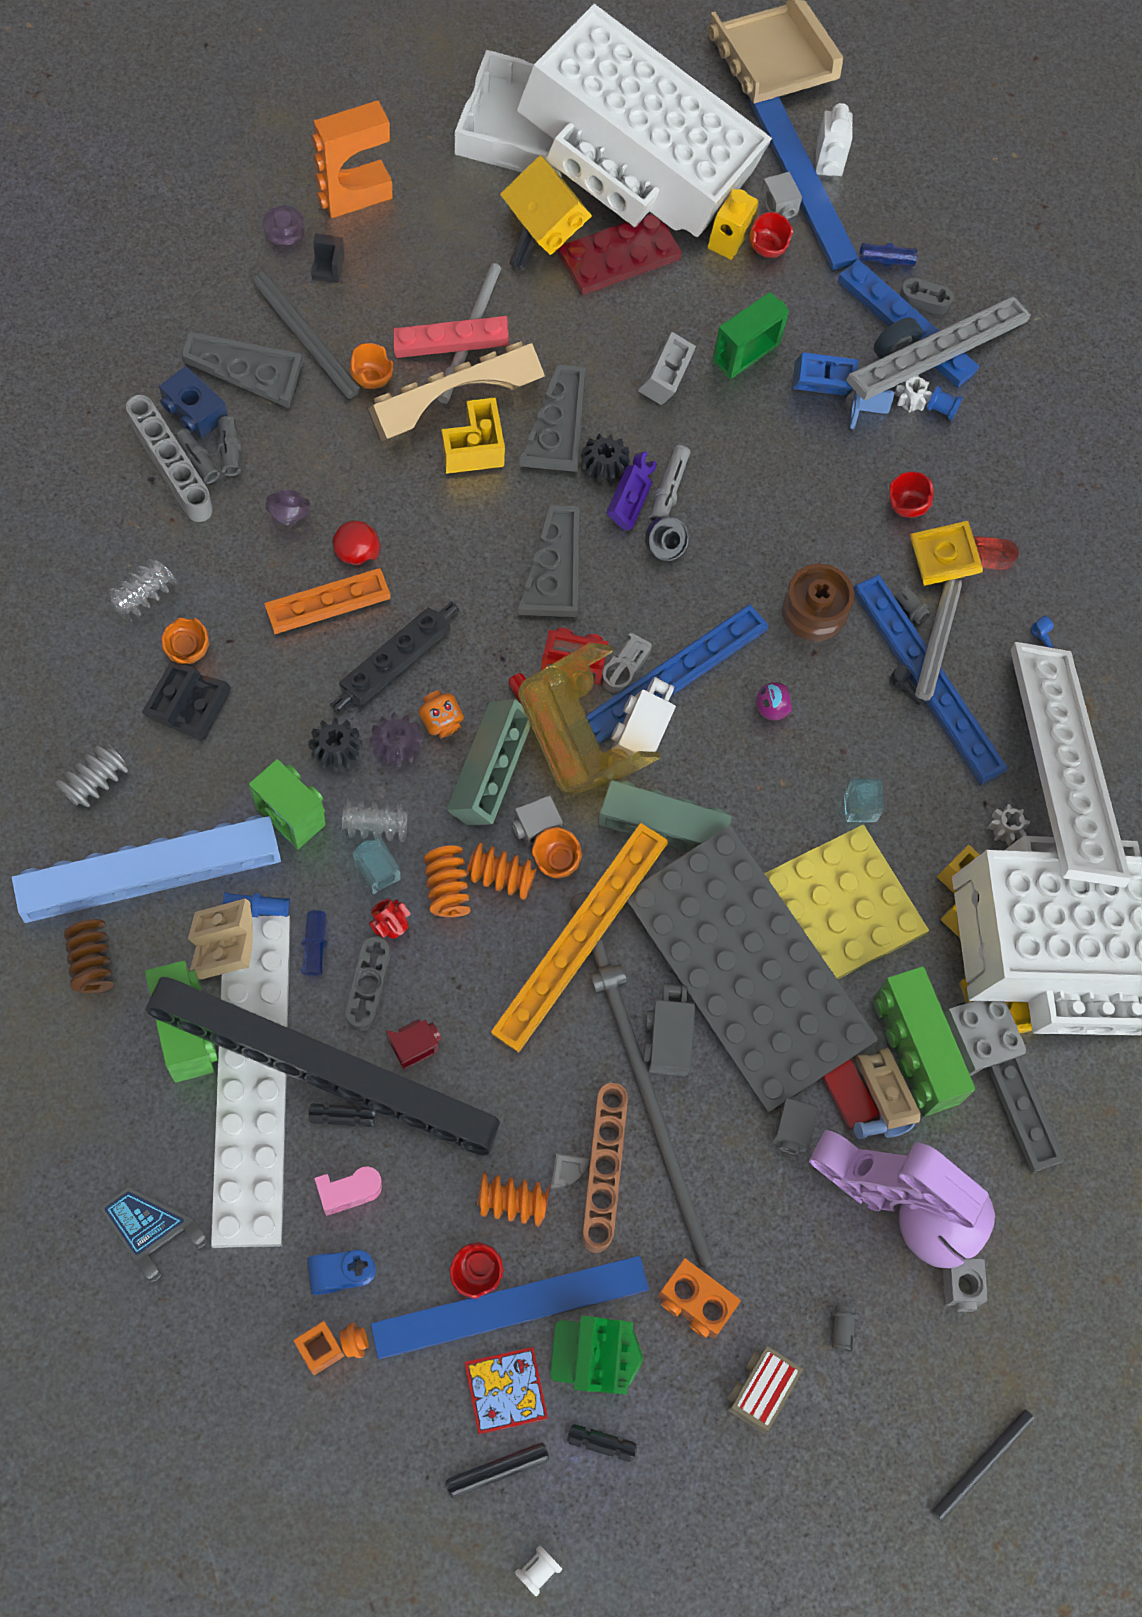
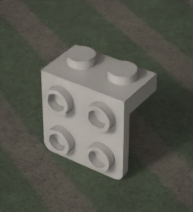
[944,1001,1026,1076]

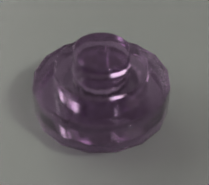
[263,205,305,245]
[265,489,311,525]

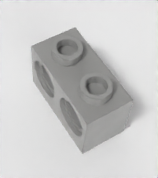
[637,332,696,405]

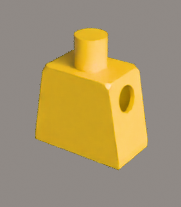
[707,189,758,260]

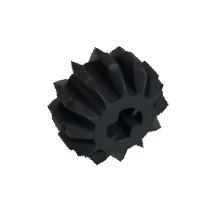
[581,433,630,484]
[308,717,362,772]

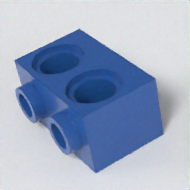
[792,352,859,396]

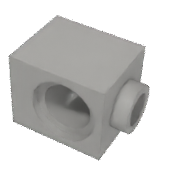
[760,172,802,219]
[511,795,563,847]
[943,1259,988,1312]

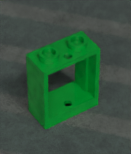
[712,292,790,379]

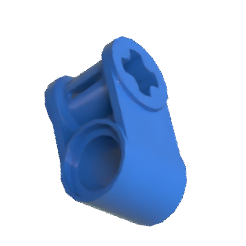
[307,1250,376,1295]

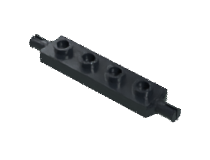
[330,601,460,714]

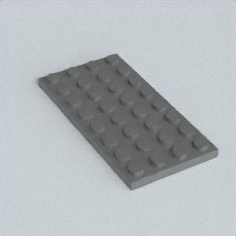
[627,825,879,1113]

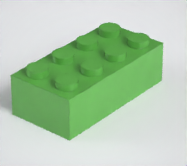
[873,966,976,1117]

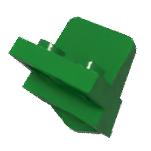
[550,1316,644,1395]

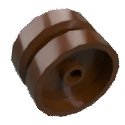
[782,563,855,642]

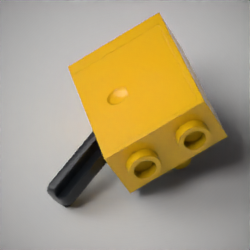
[500,155,592,270]

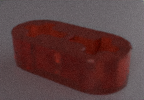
[973,536,1019,570]

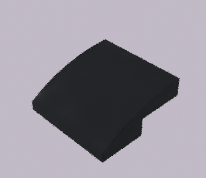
[142,661,231,740]

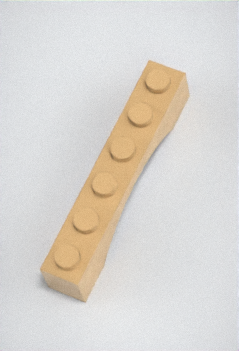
[368,341,545,441]

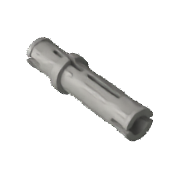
[648,445,691,523]

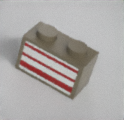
[727,1346,803,1434]

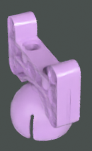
[809,1130,995,1268]

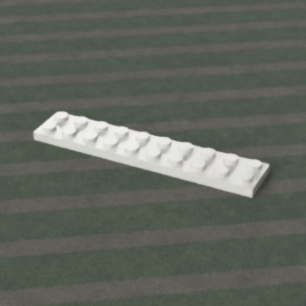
[1010,642,1131,887]
[211,916,290,1248]

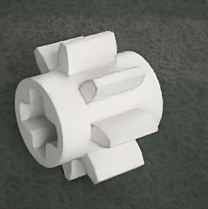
[894,375,932,412]
[988,804,1030,846]

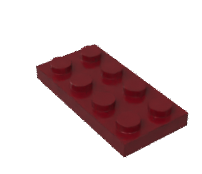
[558,213,682,296]

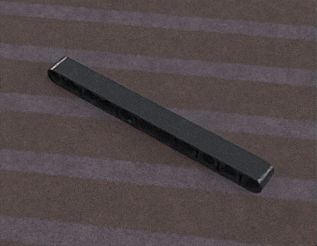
[145,977,500,1156]

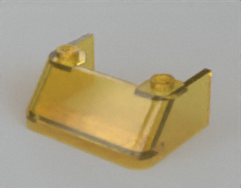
[519,642,662,794]

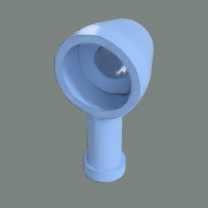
[854,1114,915,1140]

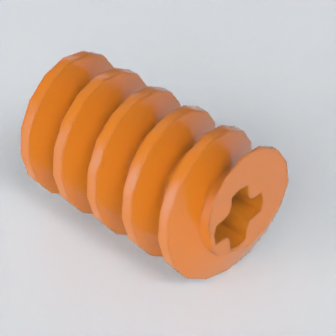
[466,842,537,900]
[423,845,471,917]
[477,1172,550,1227]

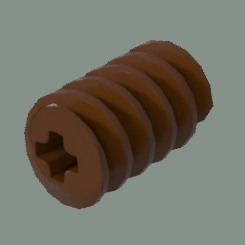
[64,919,114,993]

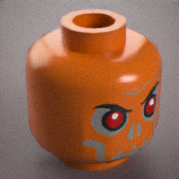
[418,690,464,739]

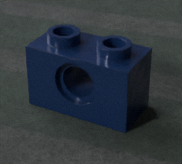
[159,366,228,439]

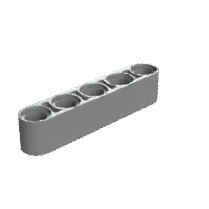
[126,395,213,522]

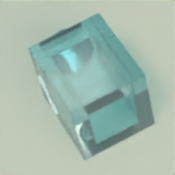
[844,779,884,822]
[352,837,401,894]

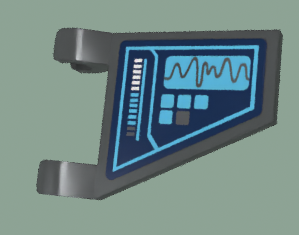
[99,1187,208,1283]

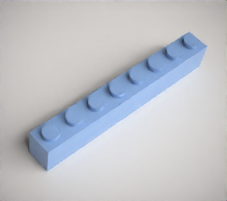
[12,815,281,923]

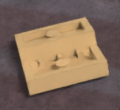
[188,898,253,980]

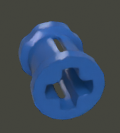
[926,385,963,421]

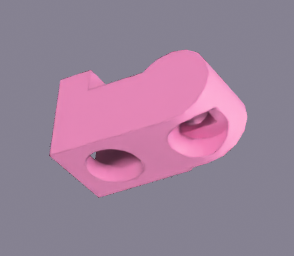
[314,1166,382,1216]

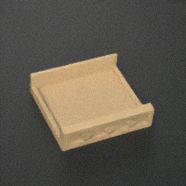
[708,0,844,104]

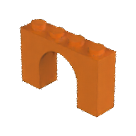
[311,100,392,219]

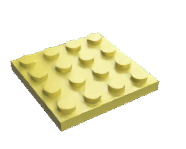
[764,824,929,980]

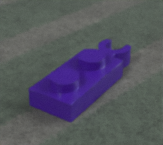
[606,451,657,531]

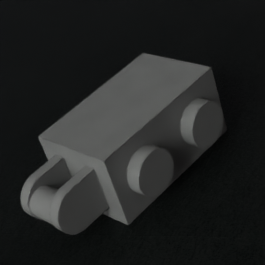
[643,983,695,1076]

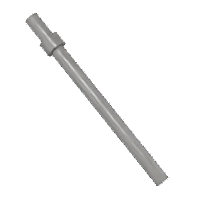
[438,263,501,404]

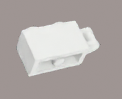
[815,103,852,176]
[611,677,676,766]

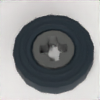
[873,317,923,359]

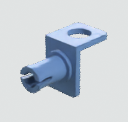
[850,390,894,429]

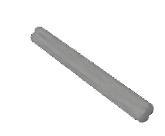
[915,579,962,701]

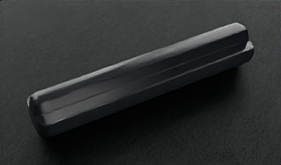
[446,1443,549,1498]

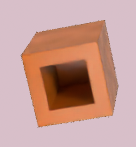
[293,1321,344,1376]

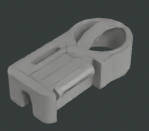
[602,633,652,694]

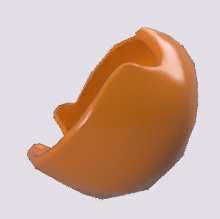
[349,343,393,390]
[161,617,209,664]
[532,827,583,879]

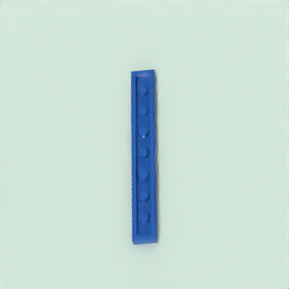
[750,97,859,271]
[853,574,1008,785]
[560,604,769,760]
[371,1256,649,1360]

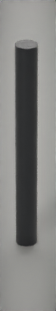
[931,1409,1035,1522]

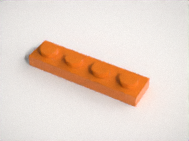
[264,568,390,635]

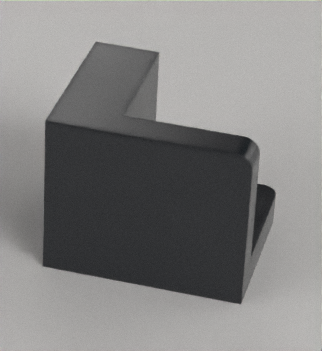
[311,233,345,282]

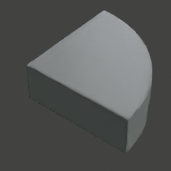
[551,1153,590,1189]

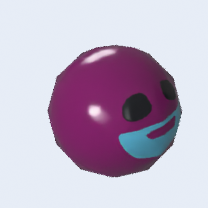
[756,682,792,721]

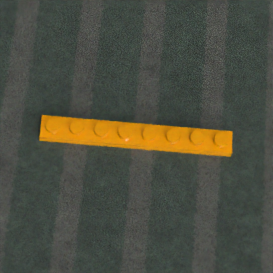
[491,823,668,1053]

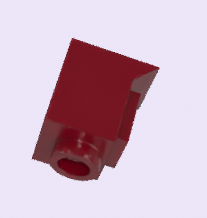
[386,1019,441,1070]

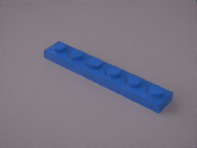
[838,260,979,388]

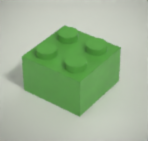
[249,759,326,850]

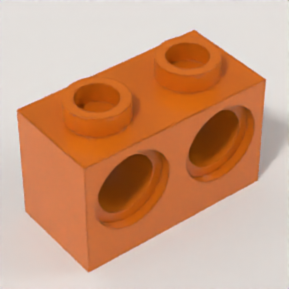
[657,1258,741,1339]

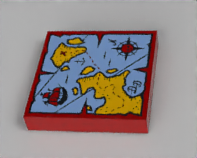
[464,1347,548,1435]

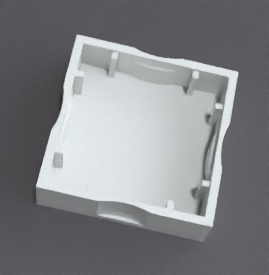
[455,50,562,176]

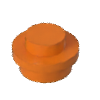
[340,1322,369,1359]

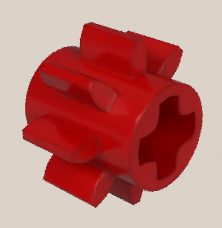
[369,898,411,939]

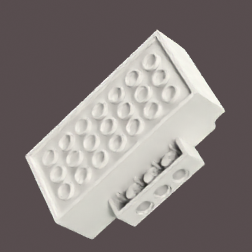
[517,4,772,238]
[952,836,1142,1035]

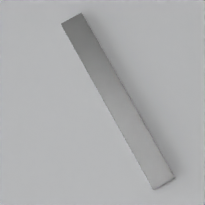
[846,296,1031,401]

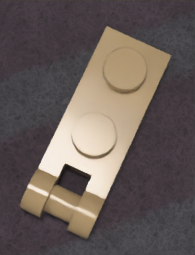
[855,1048,921,1129]

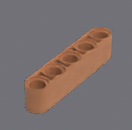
[581,1083,628,1253]

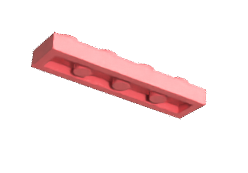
[394,316,509,358]

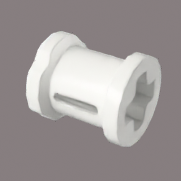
[514,1545,562,1596]

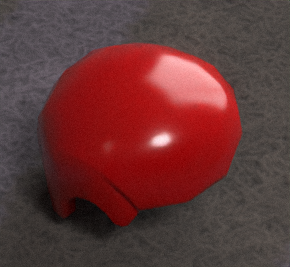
[749,212,793,258]
[889,471,934,518]
[332,521,381,566]
[449,1242,504,1298]

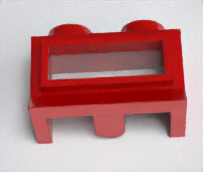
[541,628,609,685]

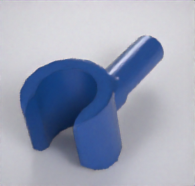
[1031,616,1054,648]

